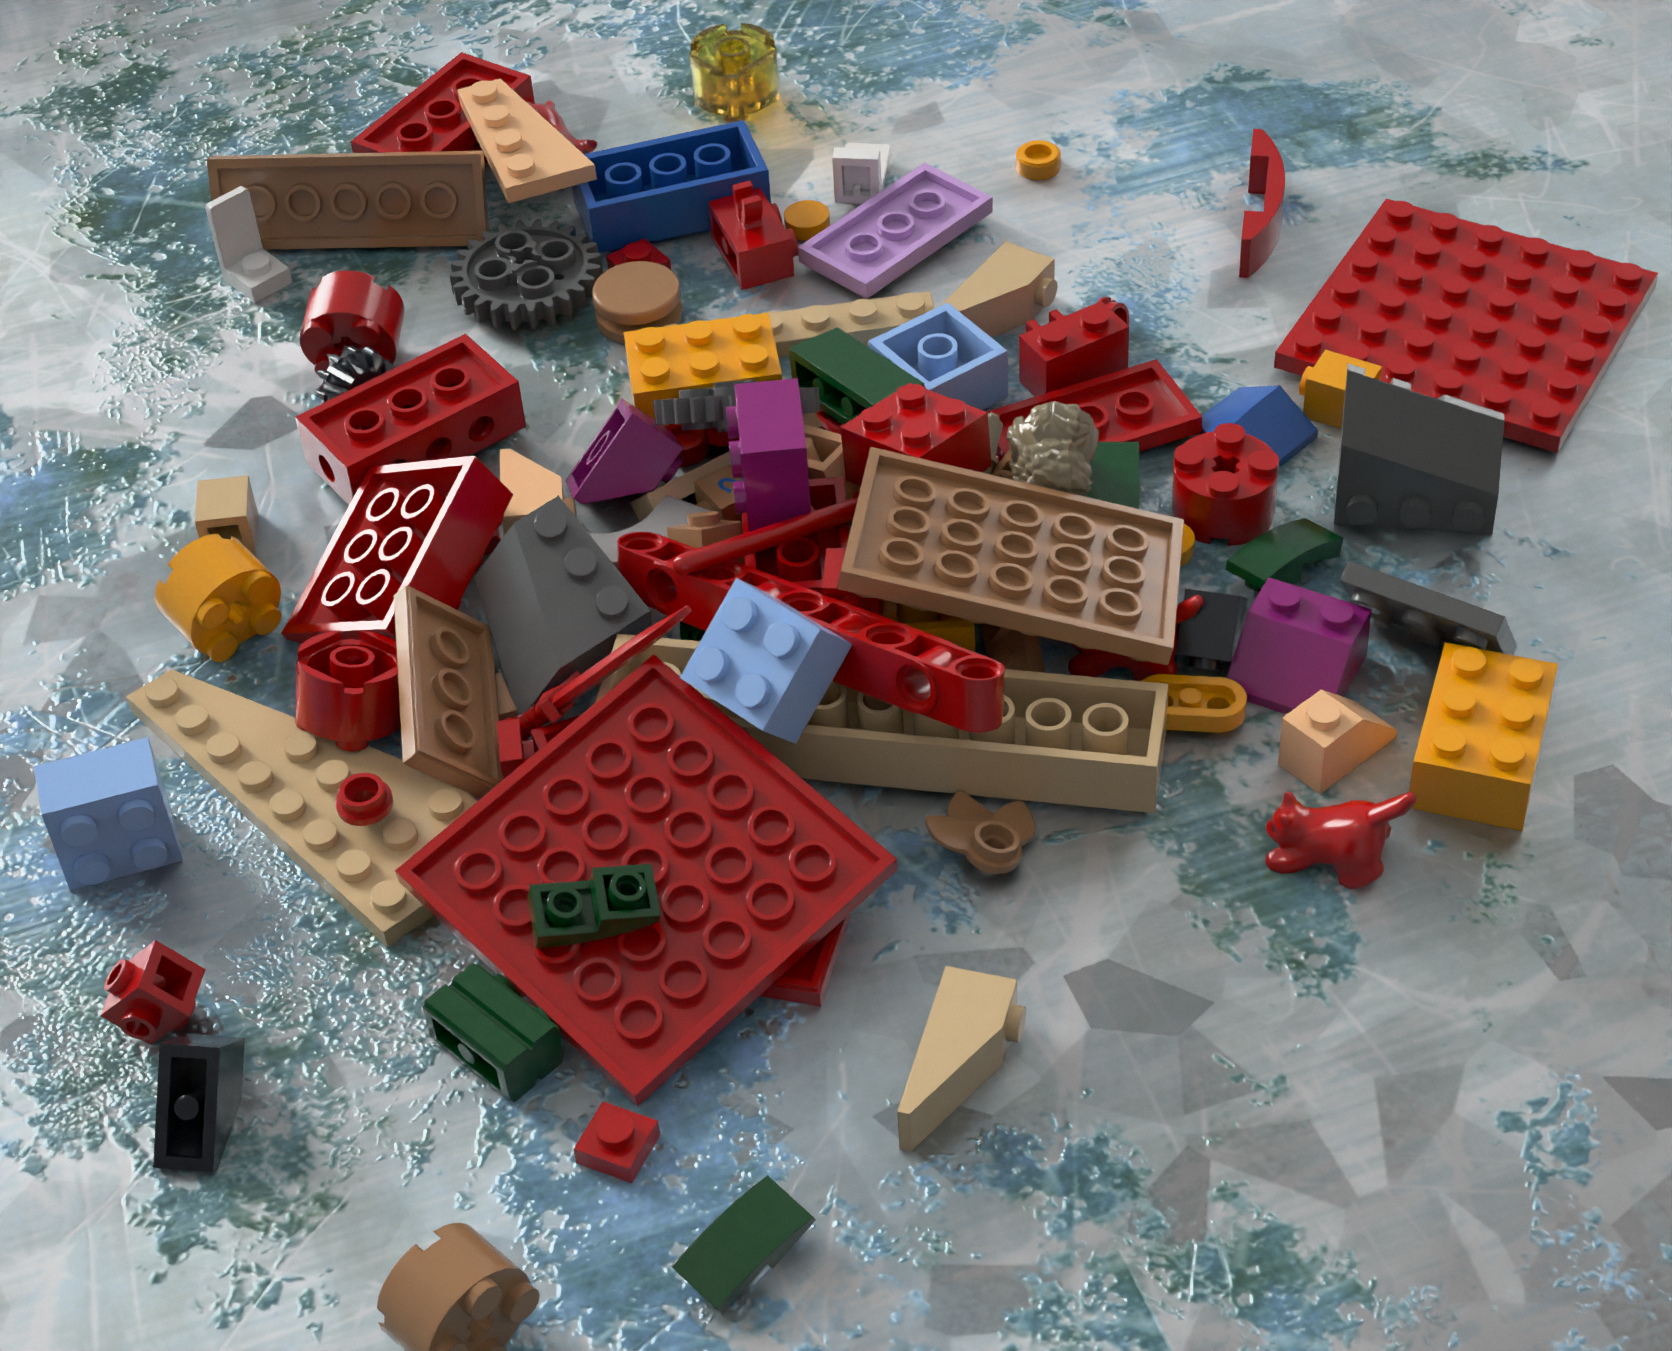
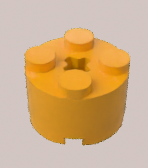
[155,534,282,662]

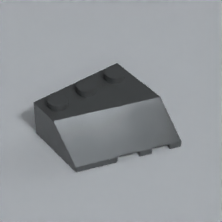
[1334,363,1504,534]
[474,495,652,716]

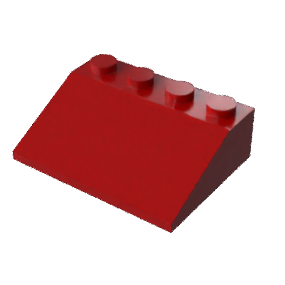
[281,456,514,643]

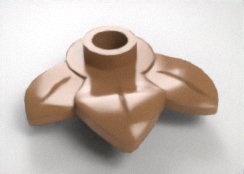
[925,790,1035,874]

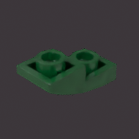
[1225,518,1344,592]
[528,864,661,949]
[671,1175,816,1314]

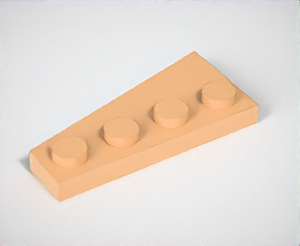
[458,79,597,203]

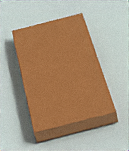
[394,585,503,798]

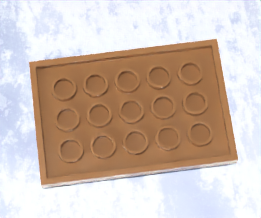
[837,447,1184,666]

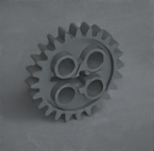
[449,219,603,330]
[653,379,820,433]

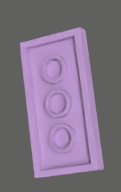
[798,162,993,299]

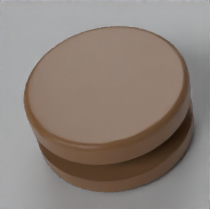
[592,261,683,344]

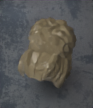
[1006,402,1099,496]

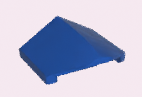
[1201,385,1318,467]

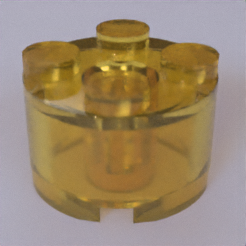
[689,23,780,123]

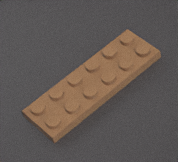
[207,151,490,249]

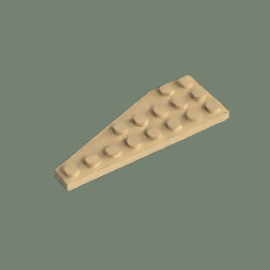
[126,669,477,947]

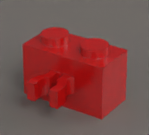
[708,181,798,290]
[1019,301,1129,396]

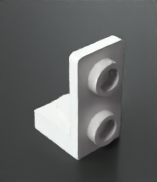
[832,143,890,206]
[205,186,293,303]

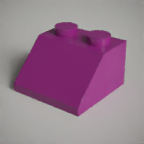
[565,398,683,504]
[1227,577,1372,714]

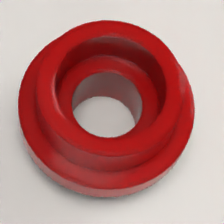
[335,773,394,826]

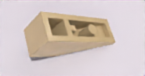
[940,241,1058,337]
[897,966,1026,1151]

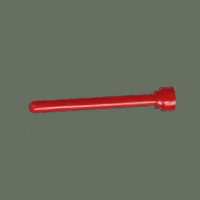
[673,486,861,576]

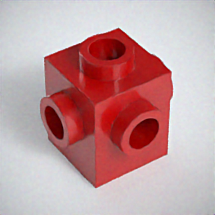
[100,940,206,1045]

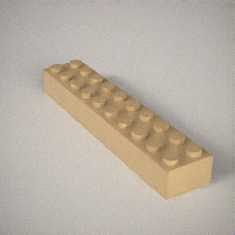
[595,634,1168,813]

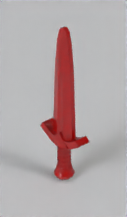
[504,605,693,741]

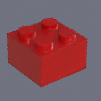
[840,383,992,486]

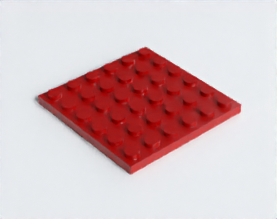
[1274,198,1658,453]
[395,654,898,1107]

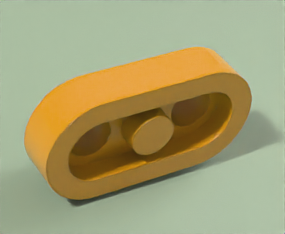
[1142,674,1247,733]

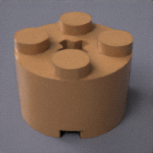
[377,1223,540,1351]

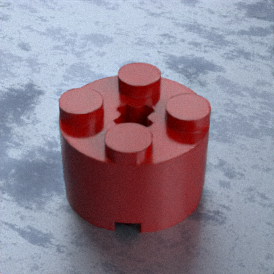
[300,271,405,376]
[1172,423,1279,546]
[295,630,401,752]

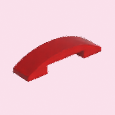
[1239,129,1285,278]

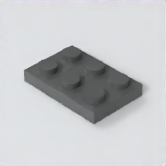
[1340,560,1517,655]

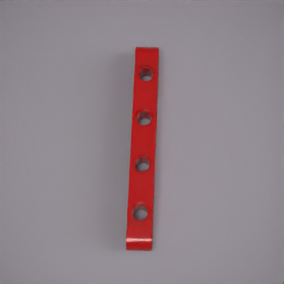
[617,532,1005,733]

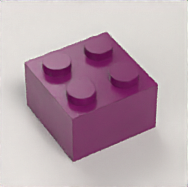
[726,378,811,532]

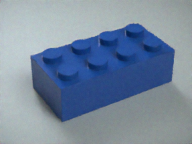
[572,120,771,253]

